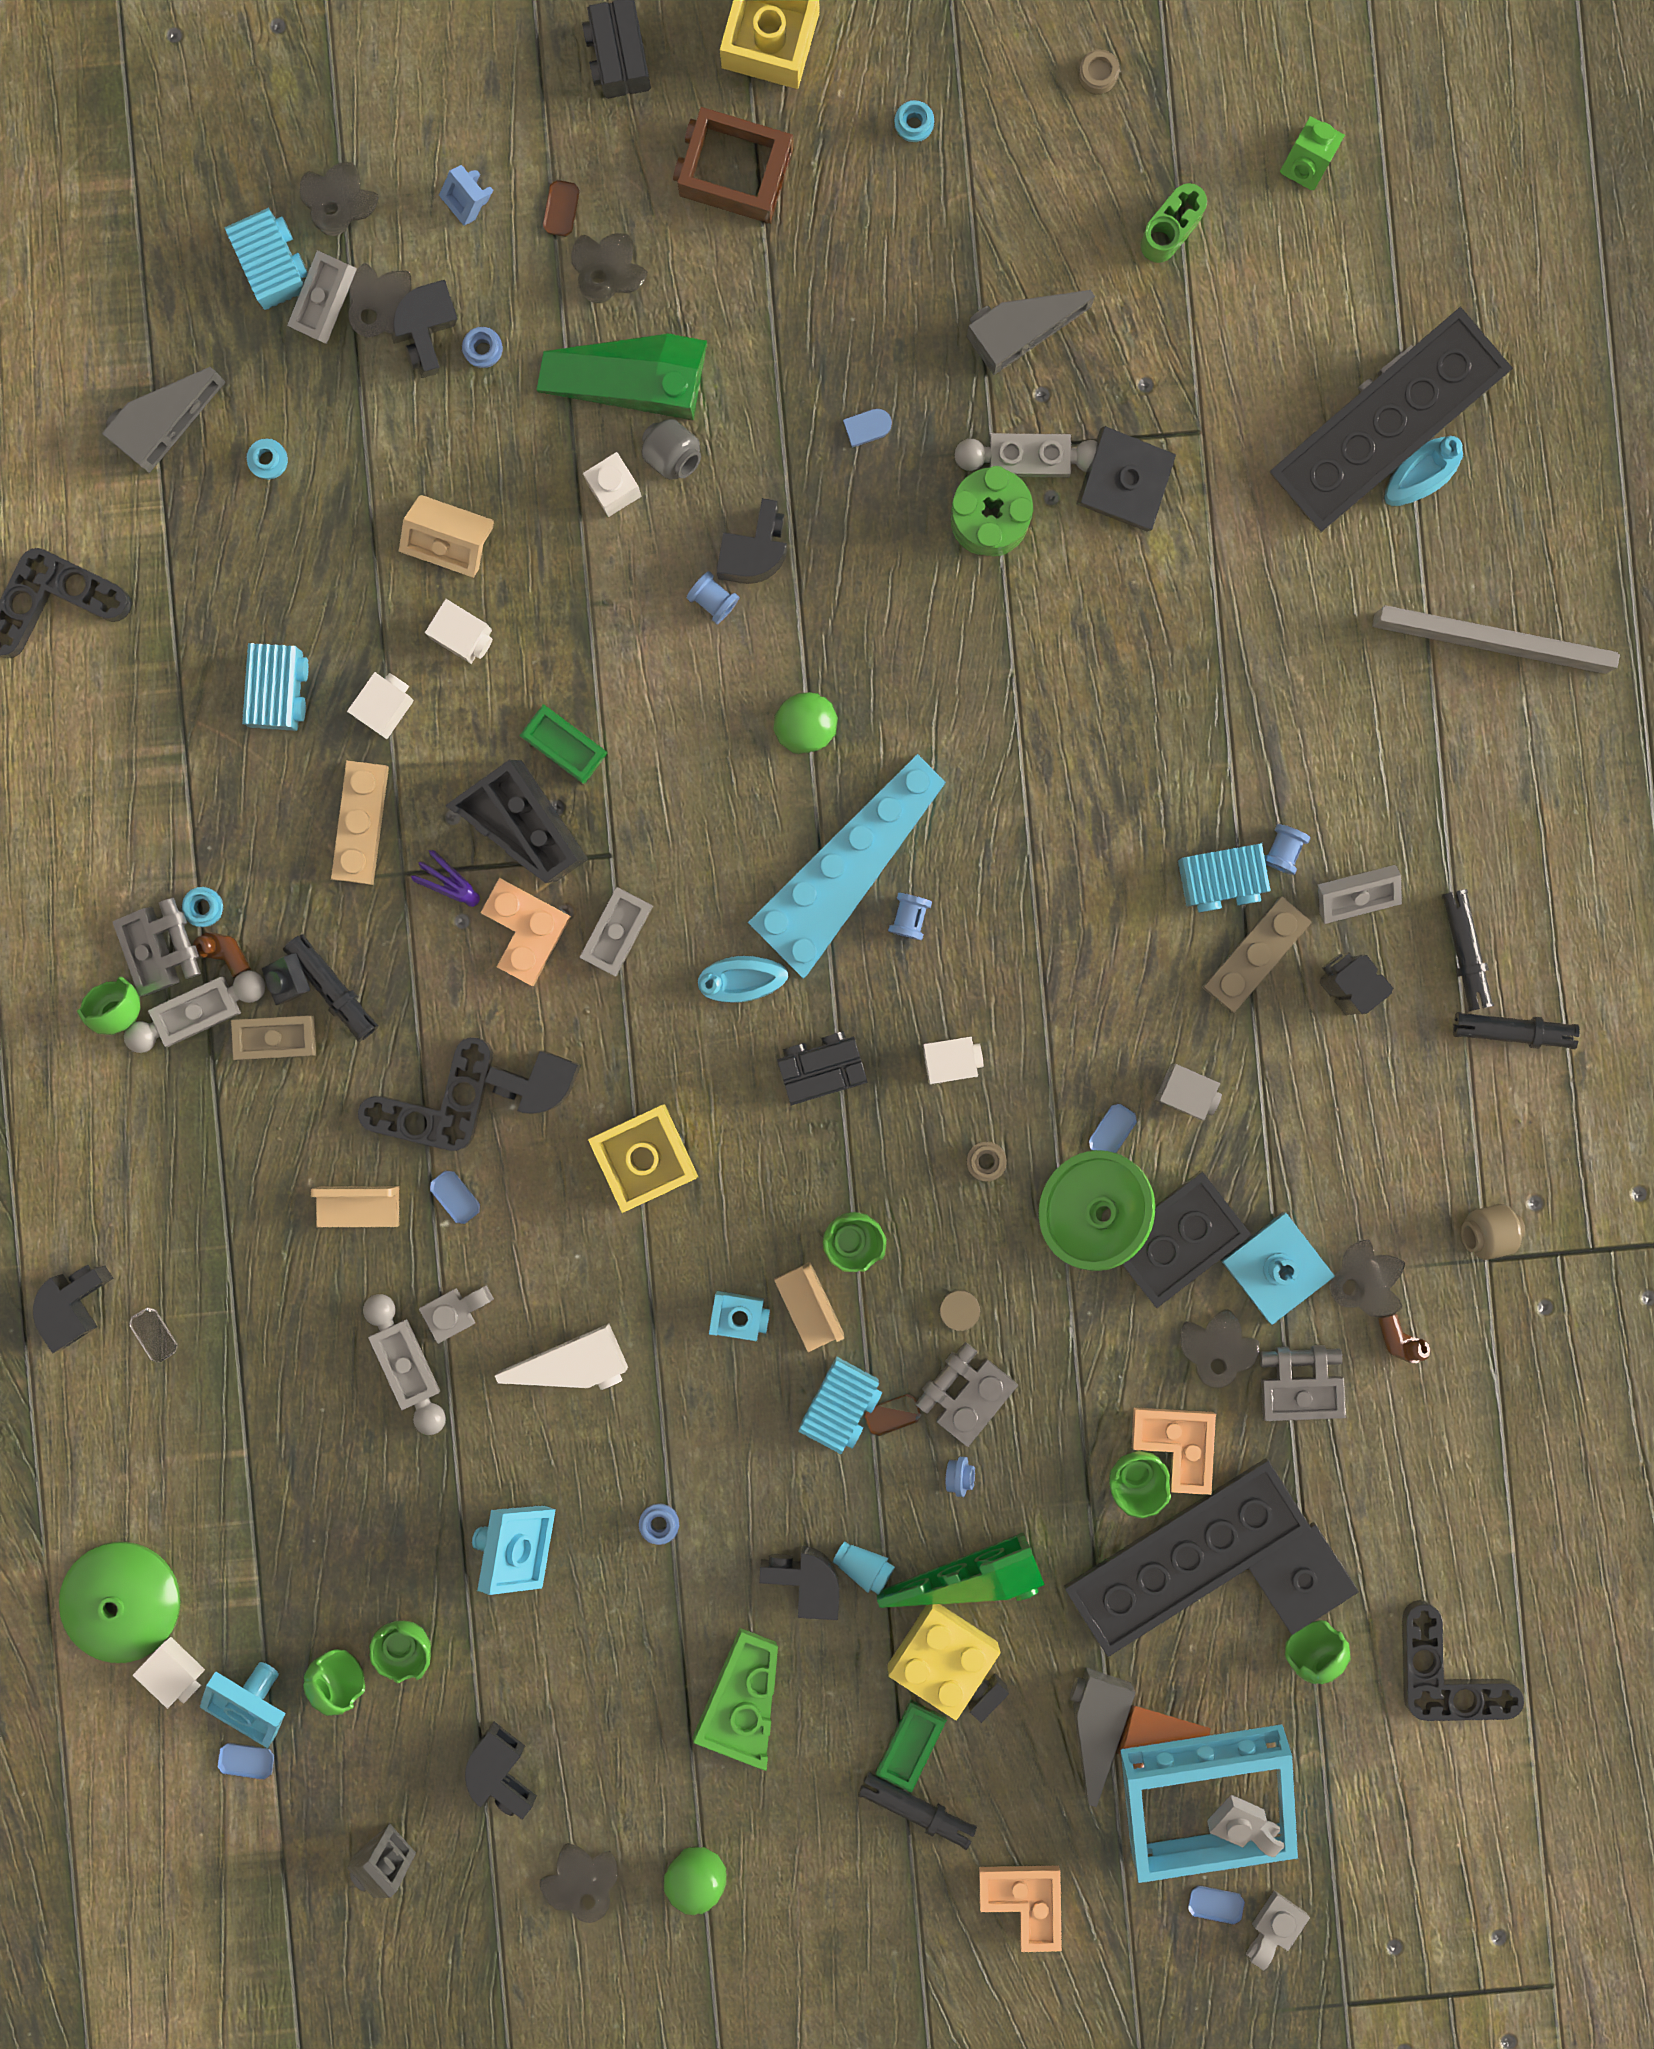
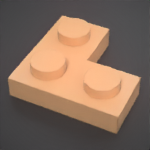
[481,878,571,986]
[1131,1408,1216,1495]
[979,1866,1062,1952]

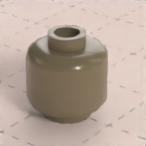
[1461,1204,1525,1260]

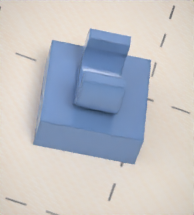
[439,165,493,226]

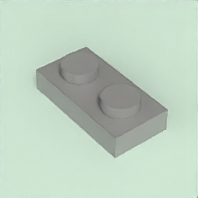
[287,250,357,344]
[1318,865,1402,924]
[580,887,653,976]

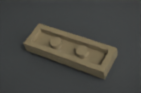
[1202,896,1312,1013]

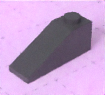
[966,290,1095,375]
[102,367,225,473]
[1070,1667,1136,1808]
[347,1823,416,1898]

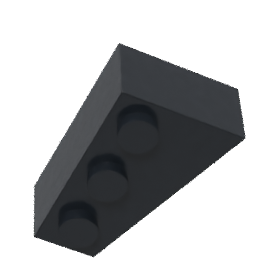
[445,759,588,883]

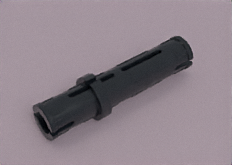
[1442,889,1494,1012]
[283,934,379,1042]
[1453,1012,1580,1050]
[858,1772,977,1850]

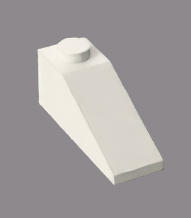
[495,1324,628,1390]

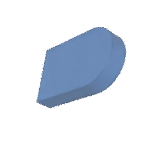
[843,409,892,448]

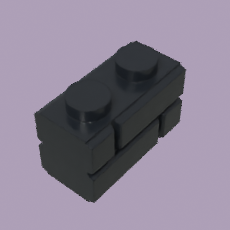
[582,0,651,99]
[1319,952,1394,1015]
[777,1031,868,1106]

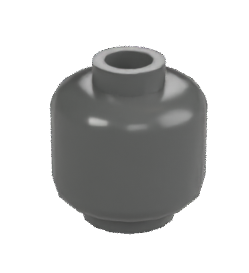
[641,419,701,480]

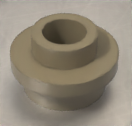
[966,1141,1007,1182]

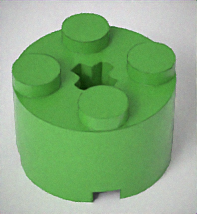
[950,466,1033,557]

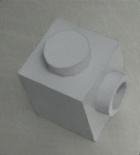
[1155,1064,1222,1120]

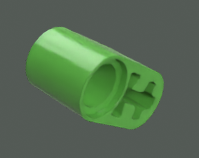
[1141,183,1207,263]

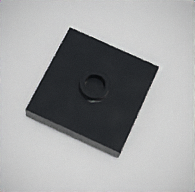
[1076,426,1176,532]
[1249,1522,1359,1635]

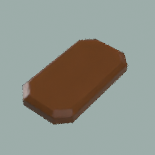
[543,180,580,237]
[865,1394,921,1436]

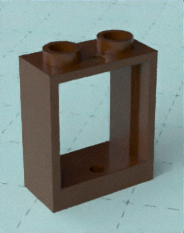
[673,107,794,224]

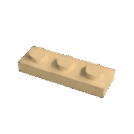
[331,760,389,885]

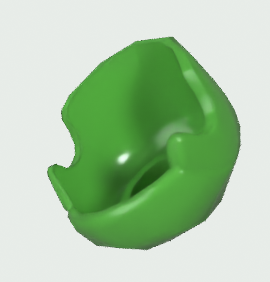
[773,692,838,754]
[77,977,140,1035]
[823,1212,887,1272]
[1109,1451,1171,1518]
[1285,1620,1351,1685]
[369,1621,431,1683]
[303,1649,365,1716]
[664,1847,726,1916]

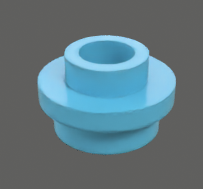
[895,100,934,142]
[247,439,288,480]
[182,887,223,927]

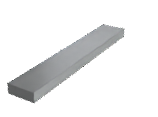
[1372,605,1620,674]

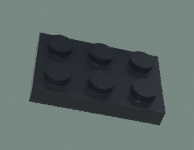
[1122,1171,1252,1308]

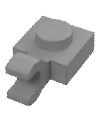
[419,1285,494,1344]
[1207,1795,1285,1857]
[1246,1890,1310,1971]

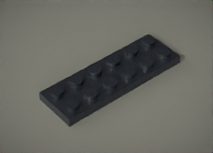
[1269,306,1513,533]
[1064,1458,1311,1657]

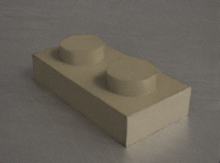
[231,1016,316,1060]

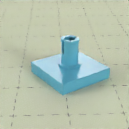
[1221,1212,1335,1325]
[472,1506,556,1595]
[200,1662,286,1748]

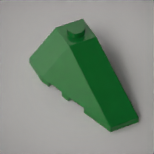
[537,334,707,420]
[876,1532,1045,1608]

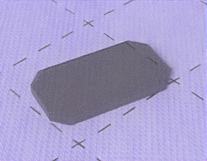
[129,1307,178,1363]

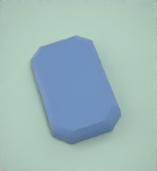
[1089,1104,1137,1153]
[430,1171,480,1224]
[218,1743,274,1780]
[1188,1886,1245,1924]

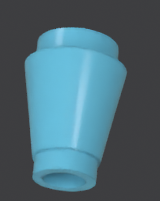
[832,1541,895,1595]

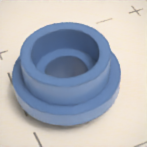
[462,327,503,368]
[946,1456,975,1497]
[639,1504,679,1545]

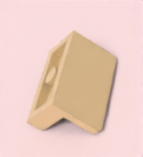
[399,495,494,578]
[311,1186,399,1227]
[774,1262,844,1352]

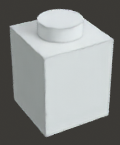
[583,452,642,517]
[425,599,492,664]
[347,672,414,739]
[922,1037,984,1084]
[133,1637,205,1709]

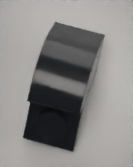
[392,280,458,378]
[717,498,787,584]
[485,1051,581,1114]
[33,1265,114,1354]
[759,1546,839,1620]
[465,1721,537,1820]

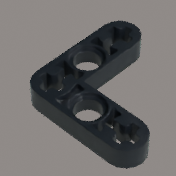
[0,548,132,658]
[358,1037,493,1151]
[1402,1600,1524,1721]

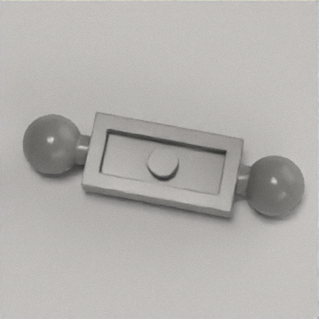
[955,433,1097,478]
[124,971,265,1053]
[363,1294,446,1435]

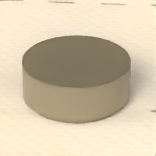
[1079,49,1120,94]
[940,1290,980,1331]

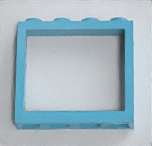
[1121,1724,1298,1883]

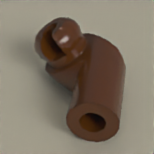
[193,932,251,978]
[1378,1313,1430,1363]

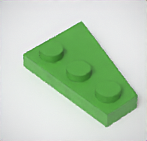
[692,1628,778,1771]

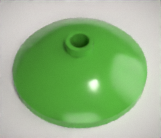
[1039,1150,1155,1271]
[59,1542,181,1663]

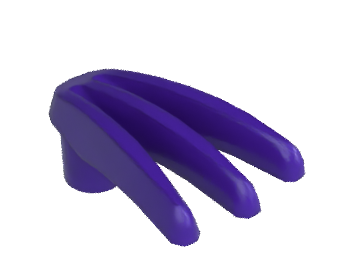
[411,850,480,907]

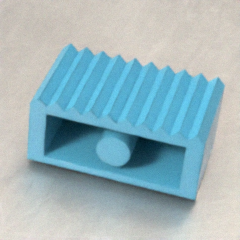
[225,208,308,310]
[242,643,309,731]
[1178,843,1270,913]
[798,1357,882,1454]

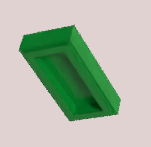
[519,704,608,784]
[875,1699,947,1793]

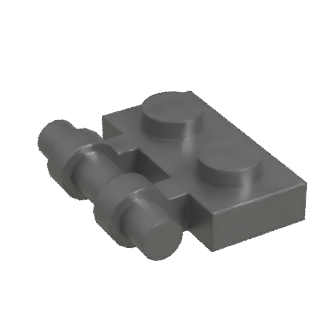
[112,898,201,997]
[915,1342,1018,1447]
[1260,1345,1346,1421]

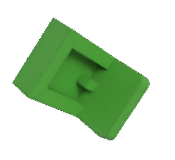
[1280,116,1345,190]

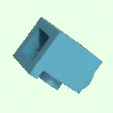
[709,1291,770,1341]

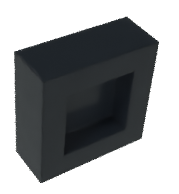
[261,953,311,1006]
[968,1673,1009,1723]

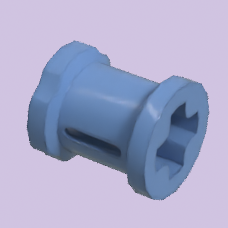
[686,571,740,624]
[1264,824,1310,875]
[888,893,932,941]

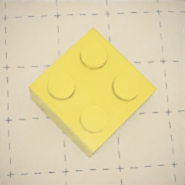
[720,0,819,89]
[588,1104,698,1213]
[887,1604,1001,1721]

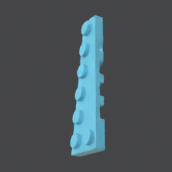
[748,754,946,979]

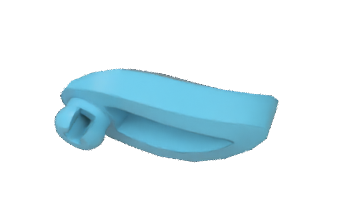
[1384,436,1463,506]
[698,956,788,1003]

